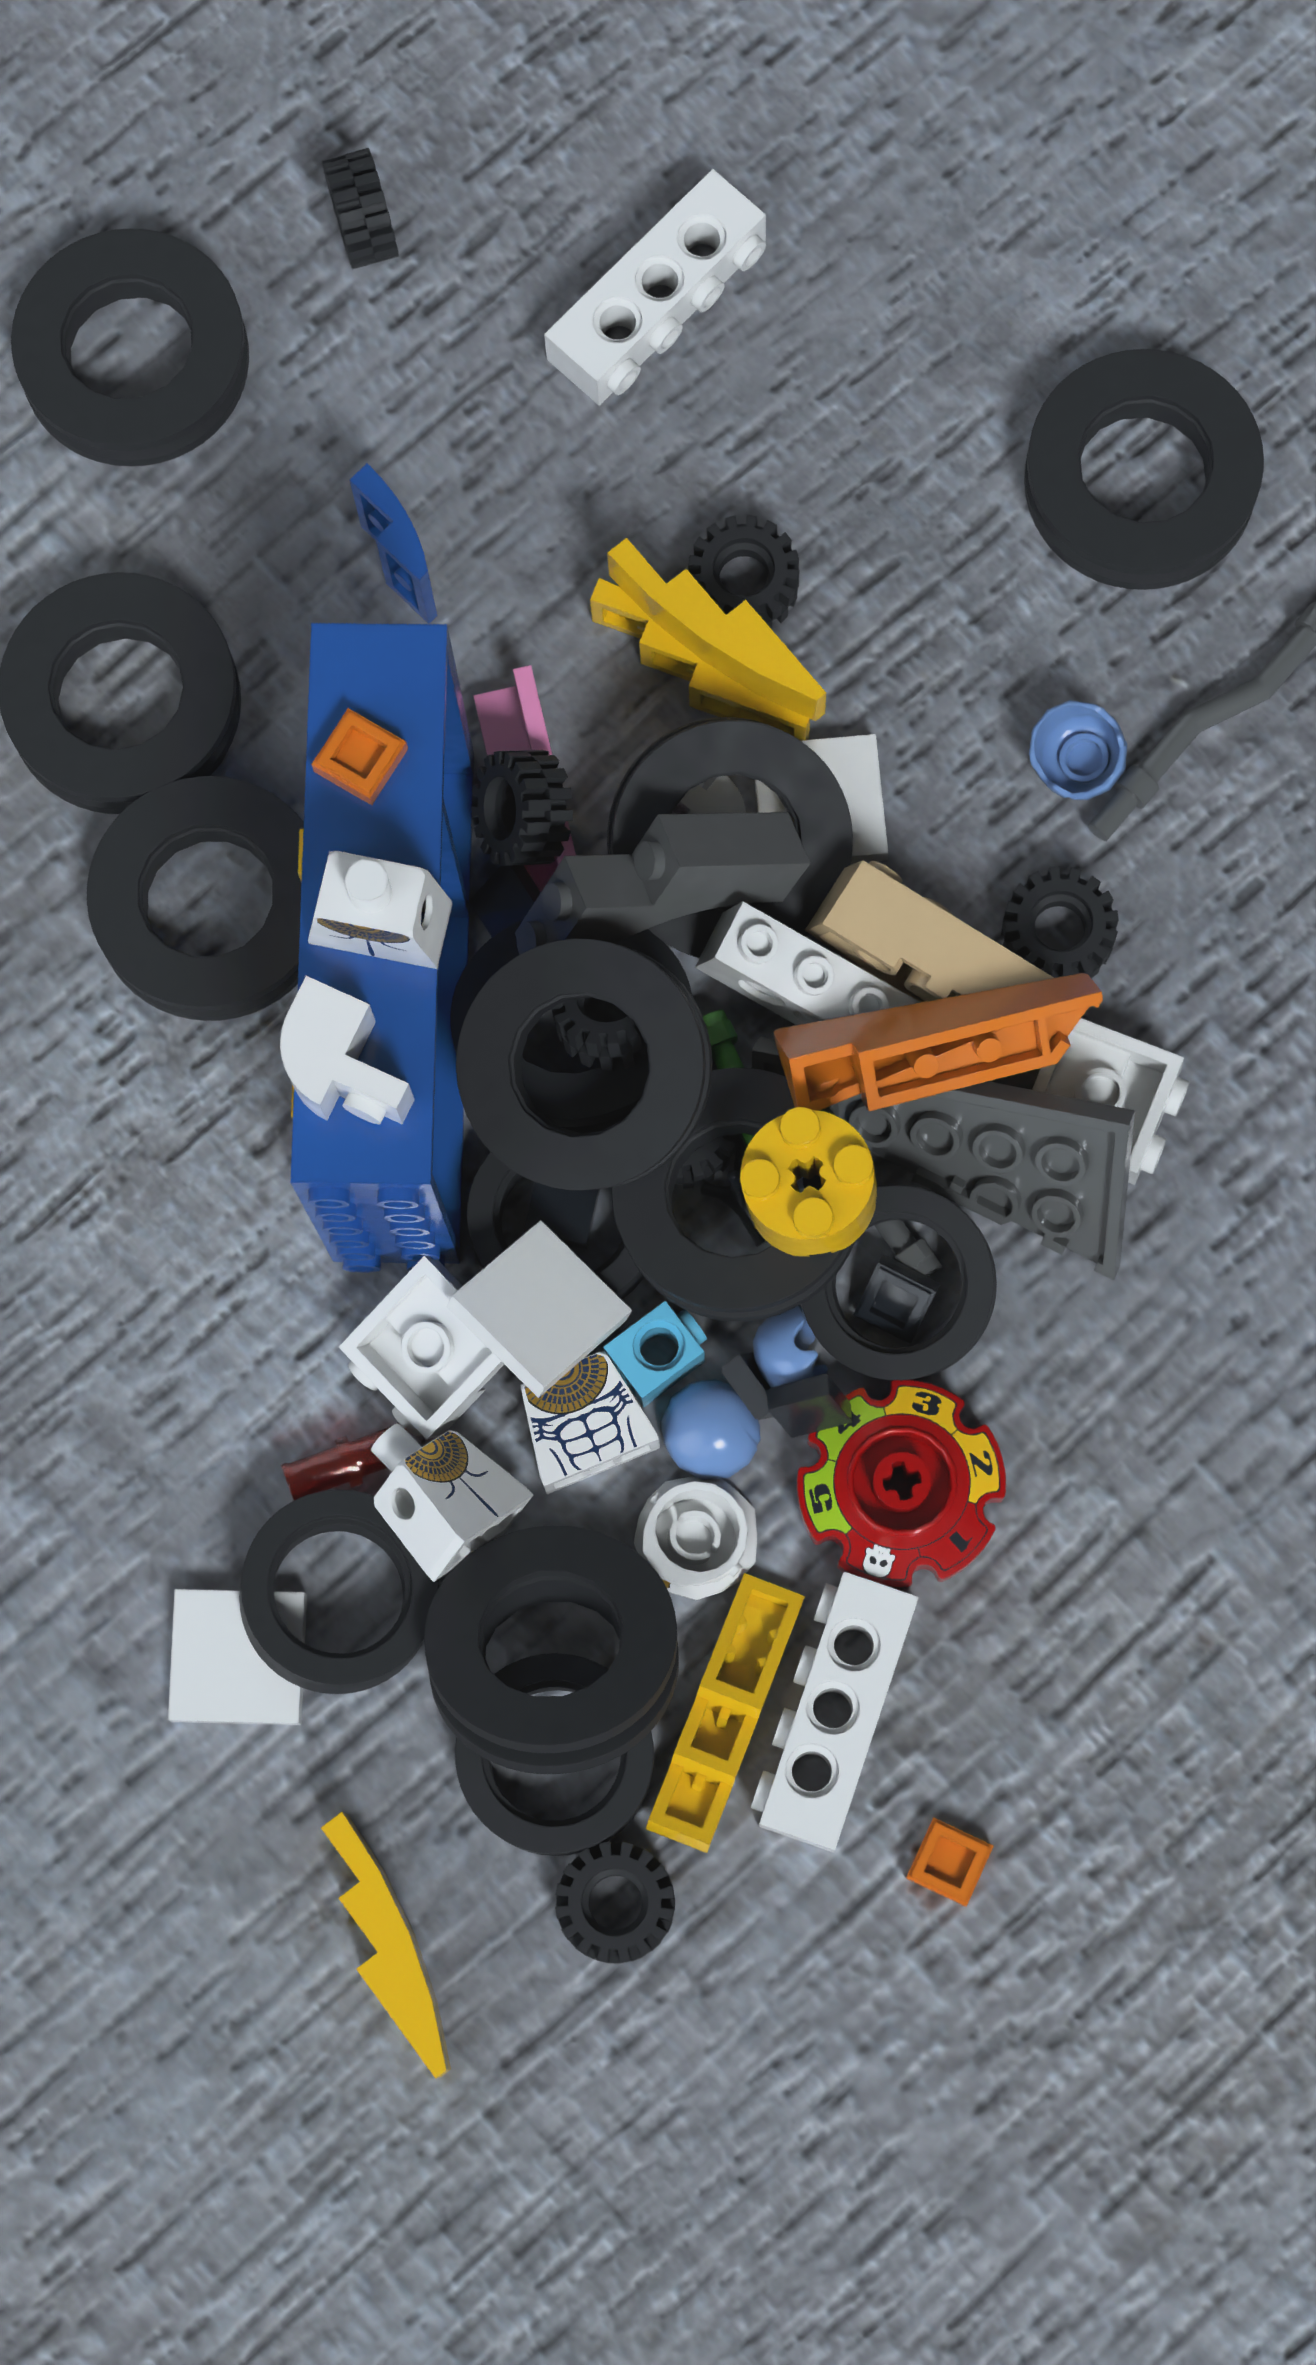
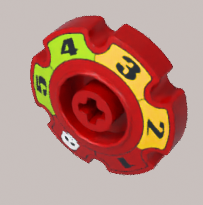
[797,1380,1006,1590]

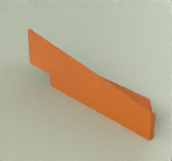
[774,973,1103,1111]

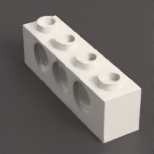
[544,169,766,406]
[695,902,921,1025]
[751,1572,919,1853]

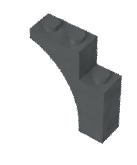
[515,812,810,954]

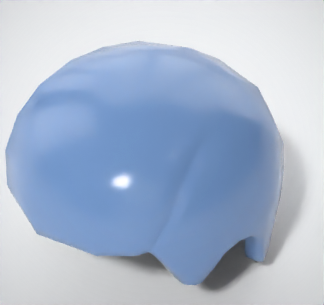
[1029,700,1127,800]
[753,1305,828,1388]
[661,1379,761,1480]

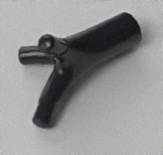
[701,1146,767,1247]

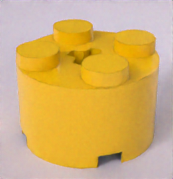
[740,1107,877,1257]

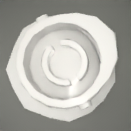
[634,1477,757,1600]

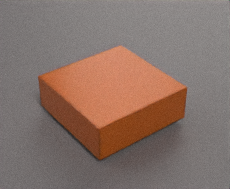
[311,708,408,805]
[905,1817,994,1907]

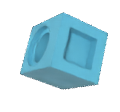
[603,1301,707,1408]

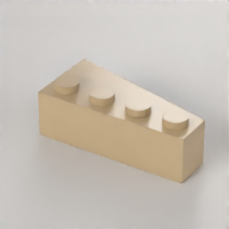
[805,860,1054,1002]

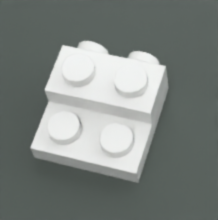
[1032,1018,1190,1185]
[339,1256,504,1439]

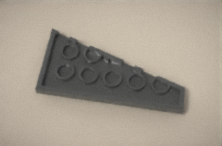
[751,1036,1135,1280]

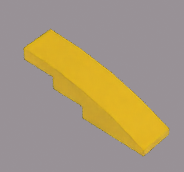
[607,538,827,721]
[590,578,810,741]
[646,1573,805,1853]
[321,1812,451,2079]

